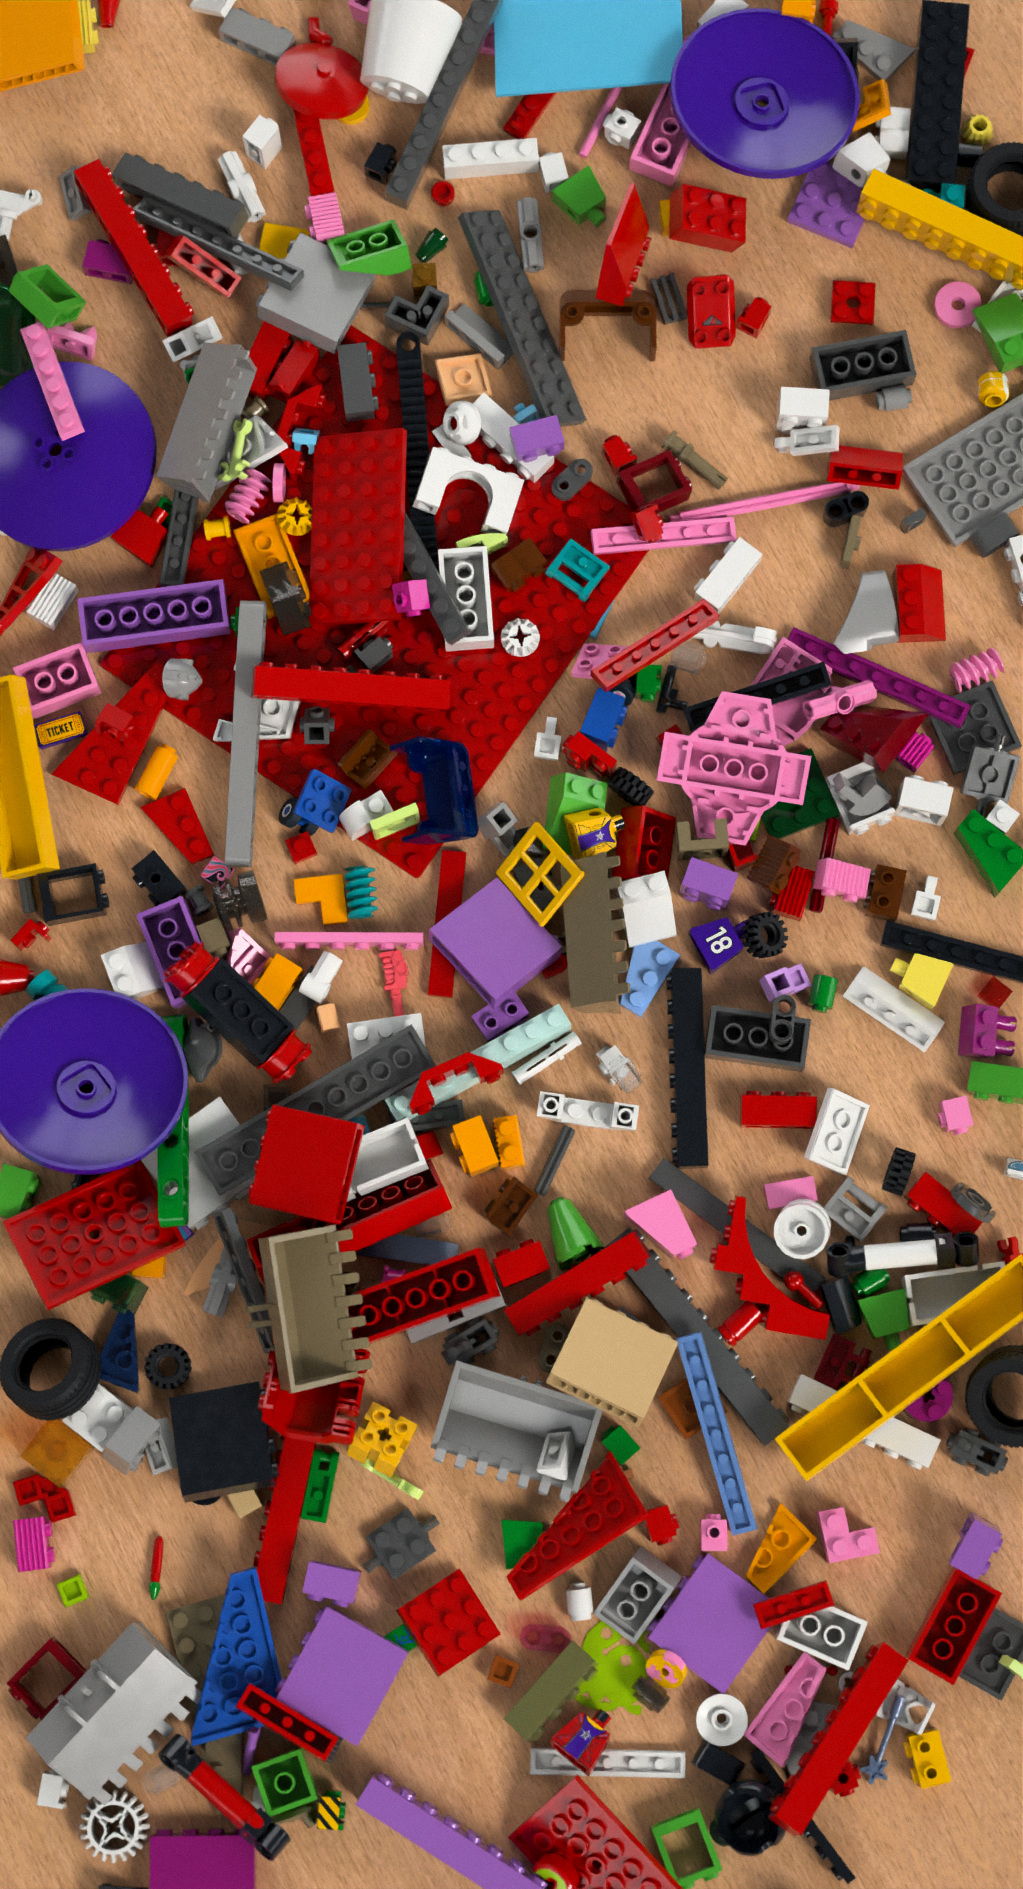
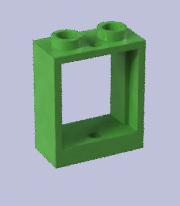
[8,264,86,329]
[650,1807,723,1889]

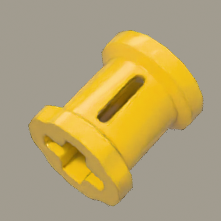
[203,516,231,541]

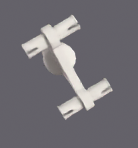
[0,189,43,242]

